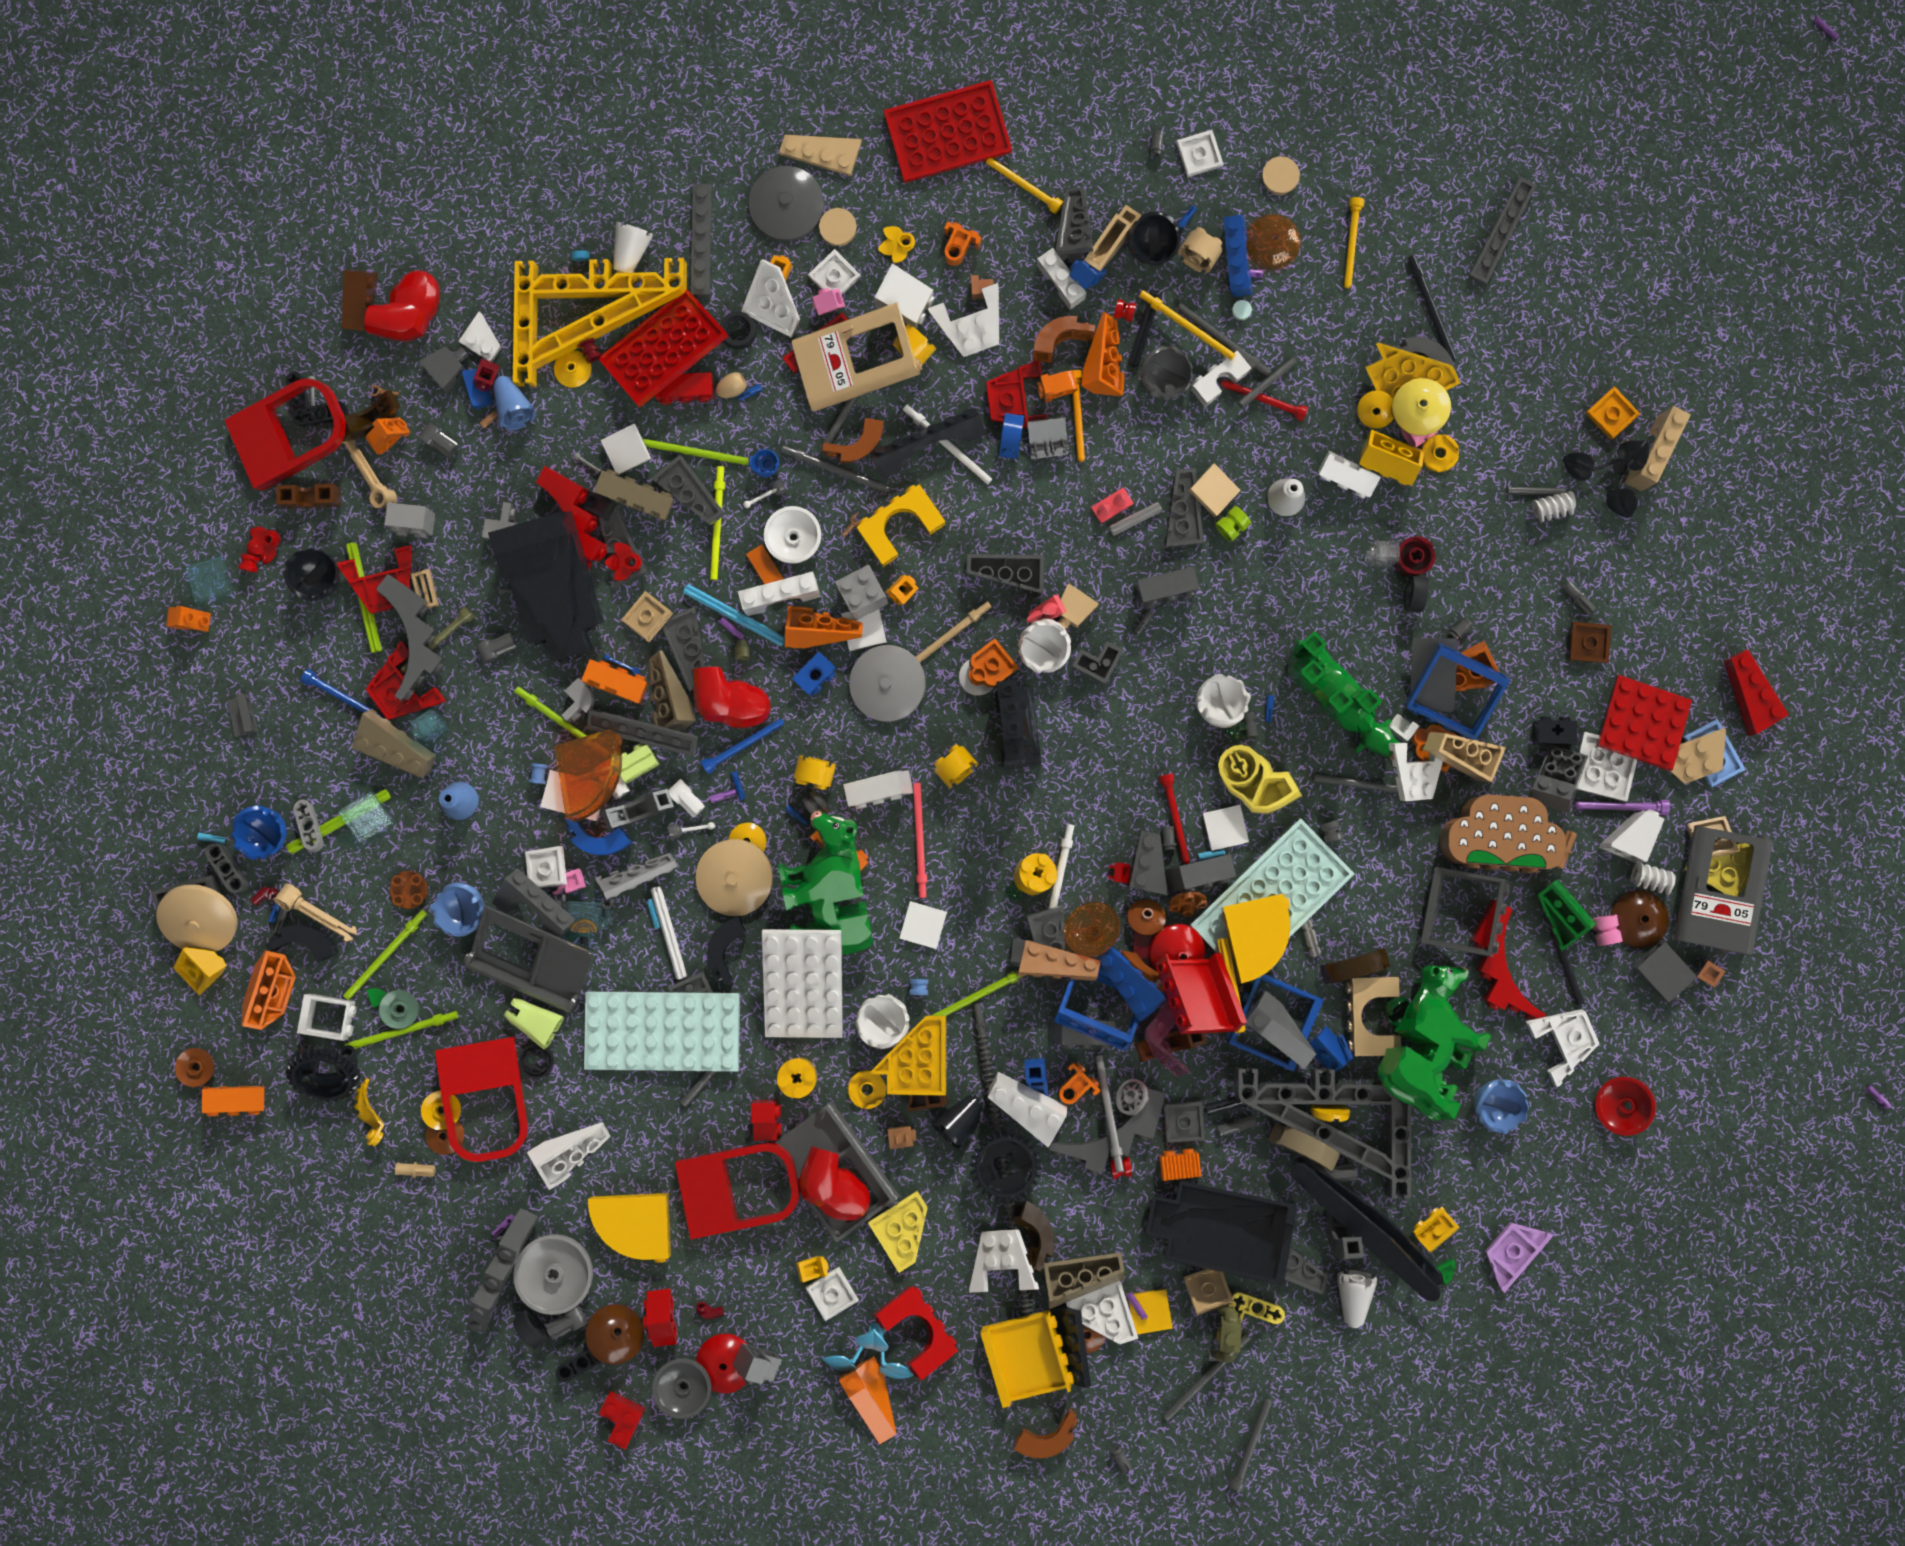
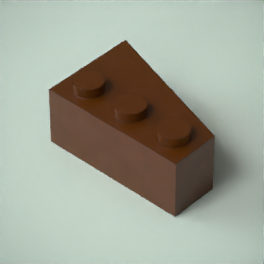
[341,270,378,331]

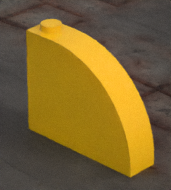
[1221,893,1290,984]
[588,1193,671,1263]

